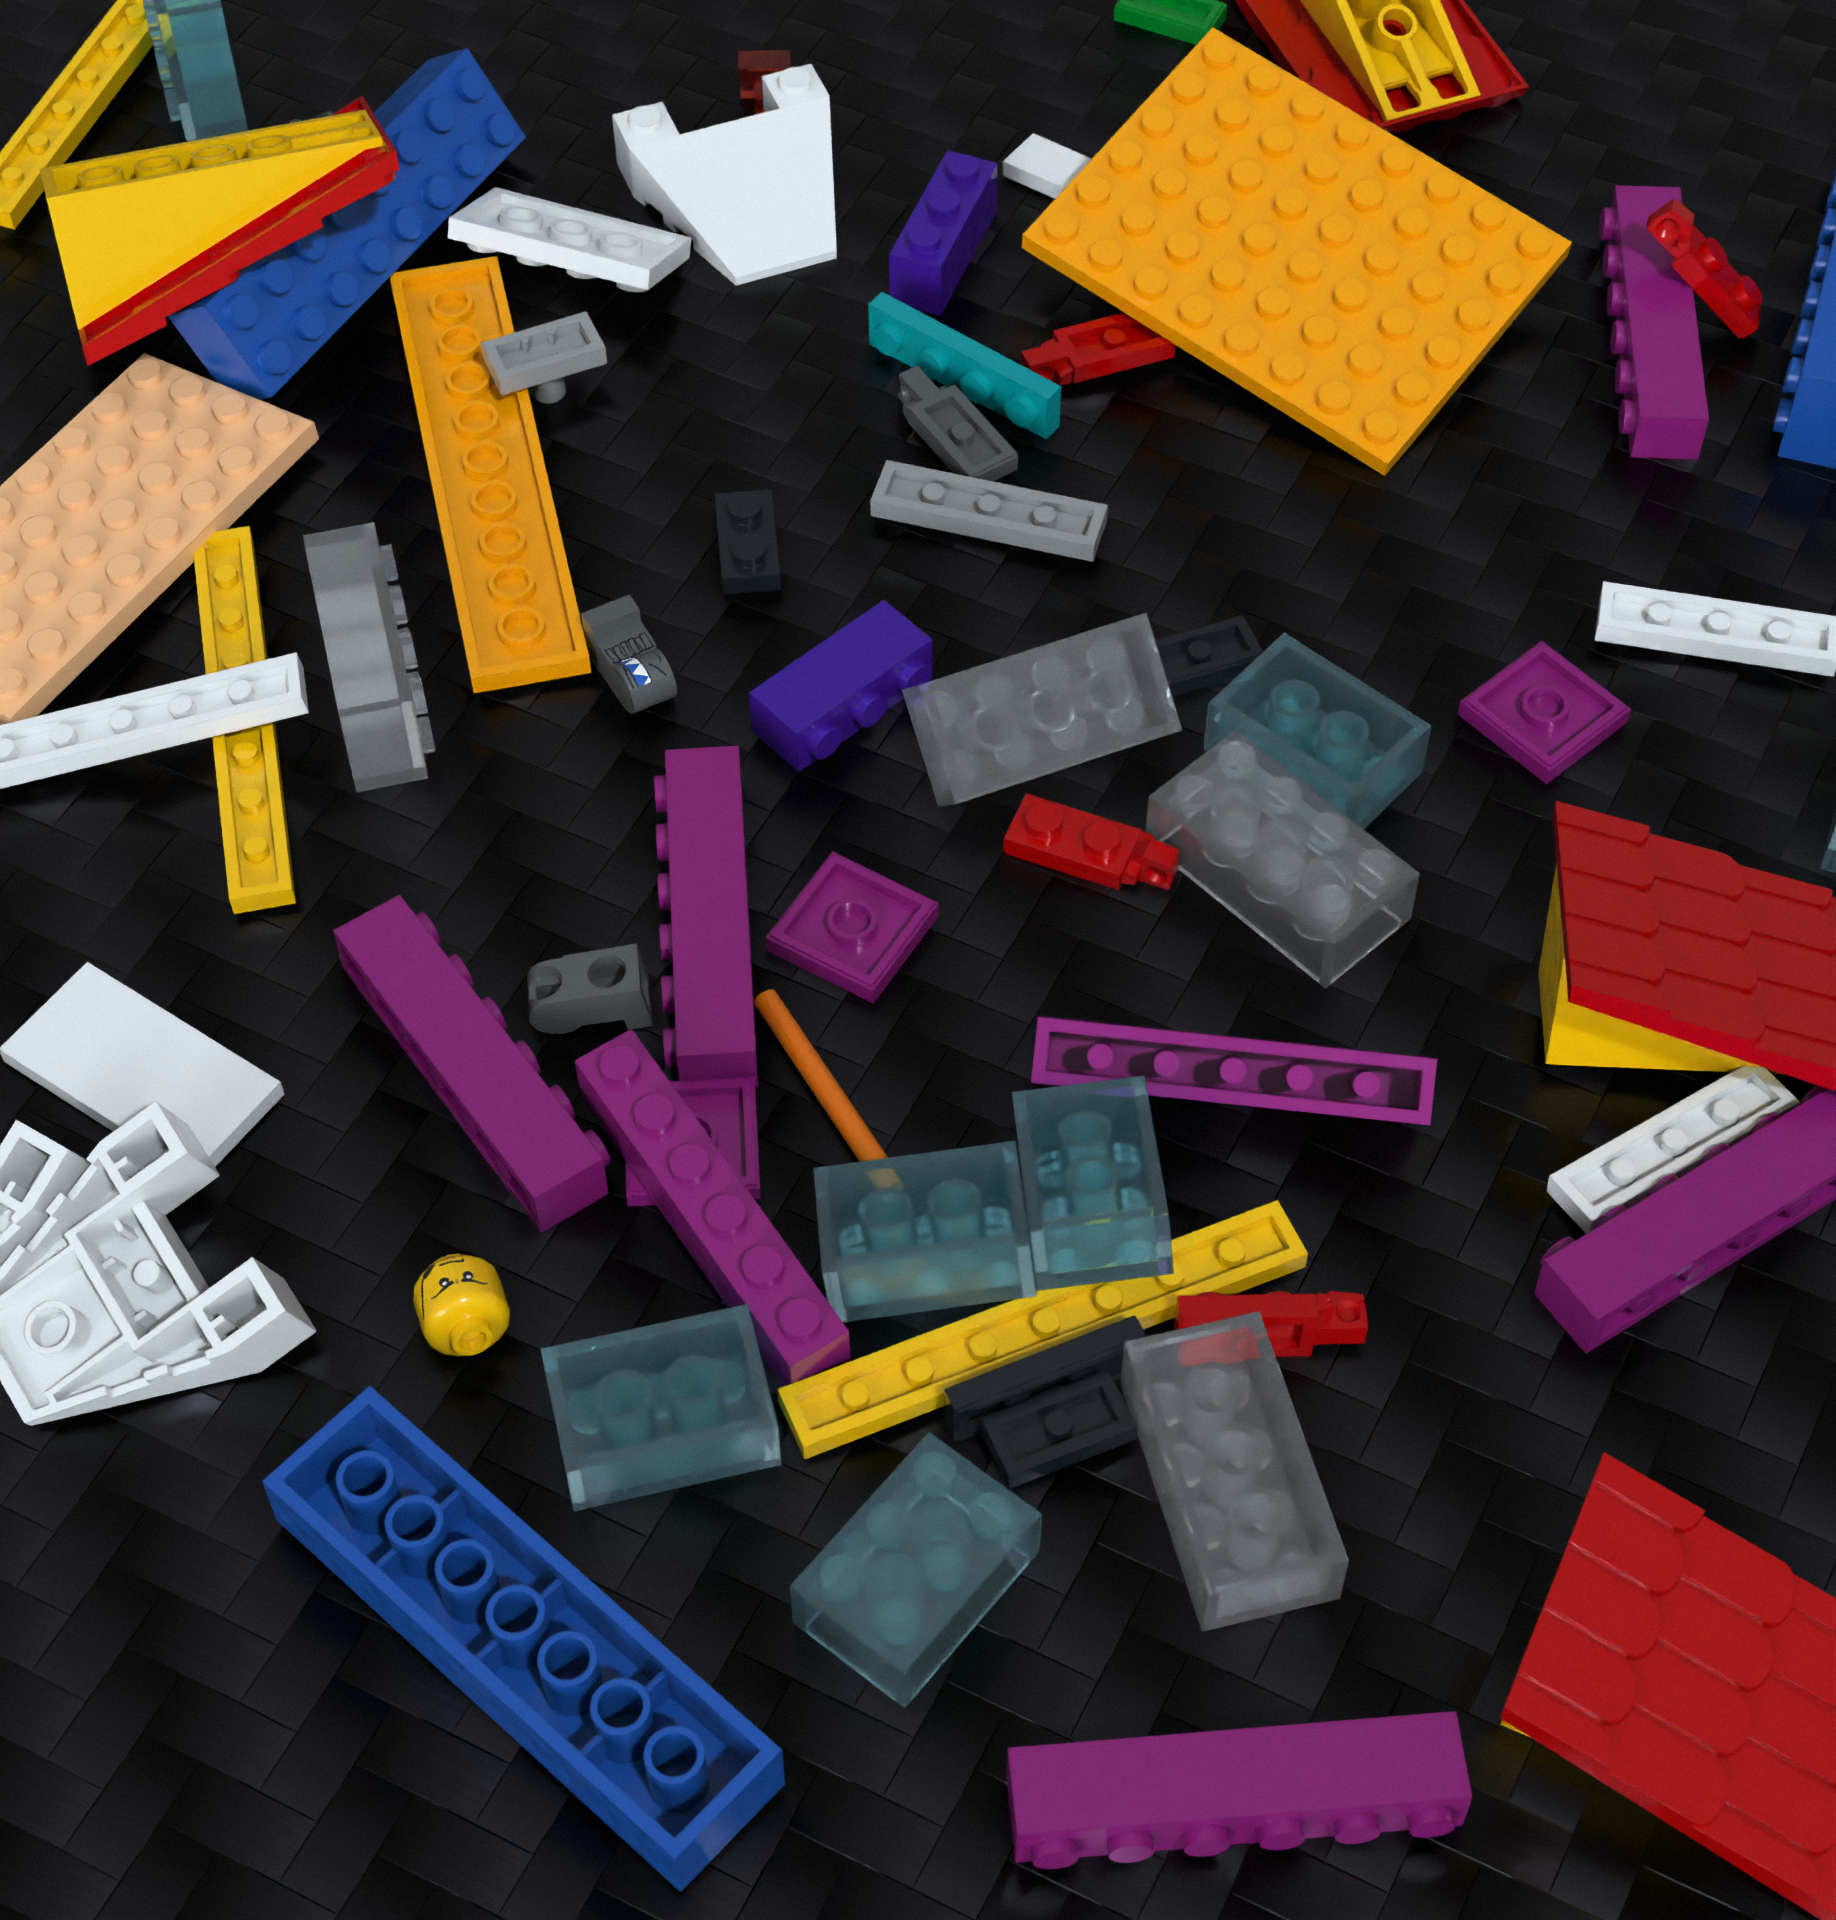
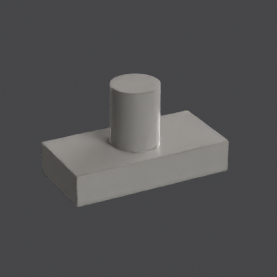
[481,311,607,403]

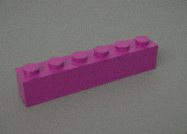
[1599,185,1709,460]
[654,746,758,1088]
[333,895,610,1233]
[1031,1016,1437,1125]
[575,1028,851,1387]
[1534,1085,1836,1354]
[1006,1711,1472,1869]

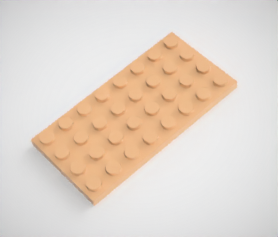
[0,353,319,725]

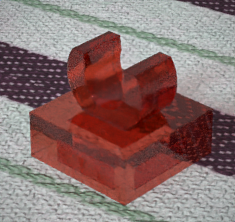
[738,50,791,114]

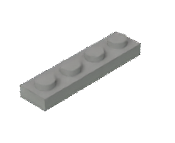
[870,460,1108,562]

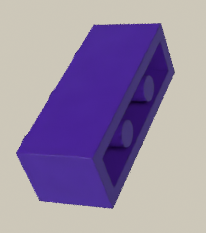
[889,150,998,316]
[749,600,932,772]

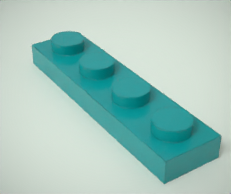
[868,292,1061,440]

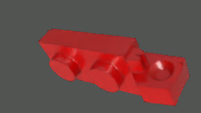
[1646,198,1763,339]
[1020,313,1176,385]
[1003,793,1180,890]
[1173,1291,1368,1358]

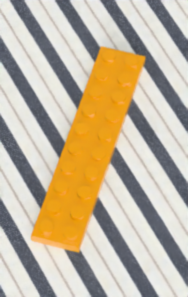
[390,256,591,694]

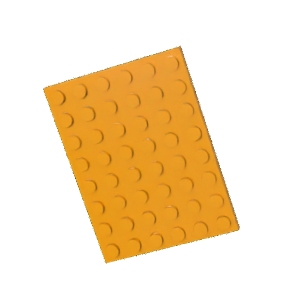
[1022,28,1572,476]

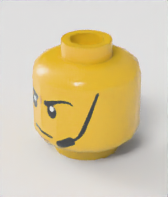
[413,1254,510,1357]

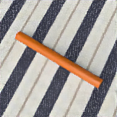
[754,989,904,1196]

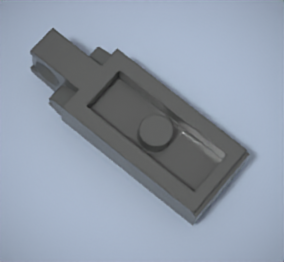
[898,365,1018,482]

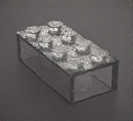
[303,522,436,793]
[902,613,1182,806]
[1146,730,1420,989]
[1121,1311,1349,1632]

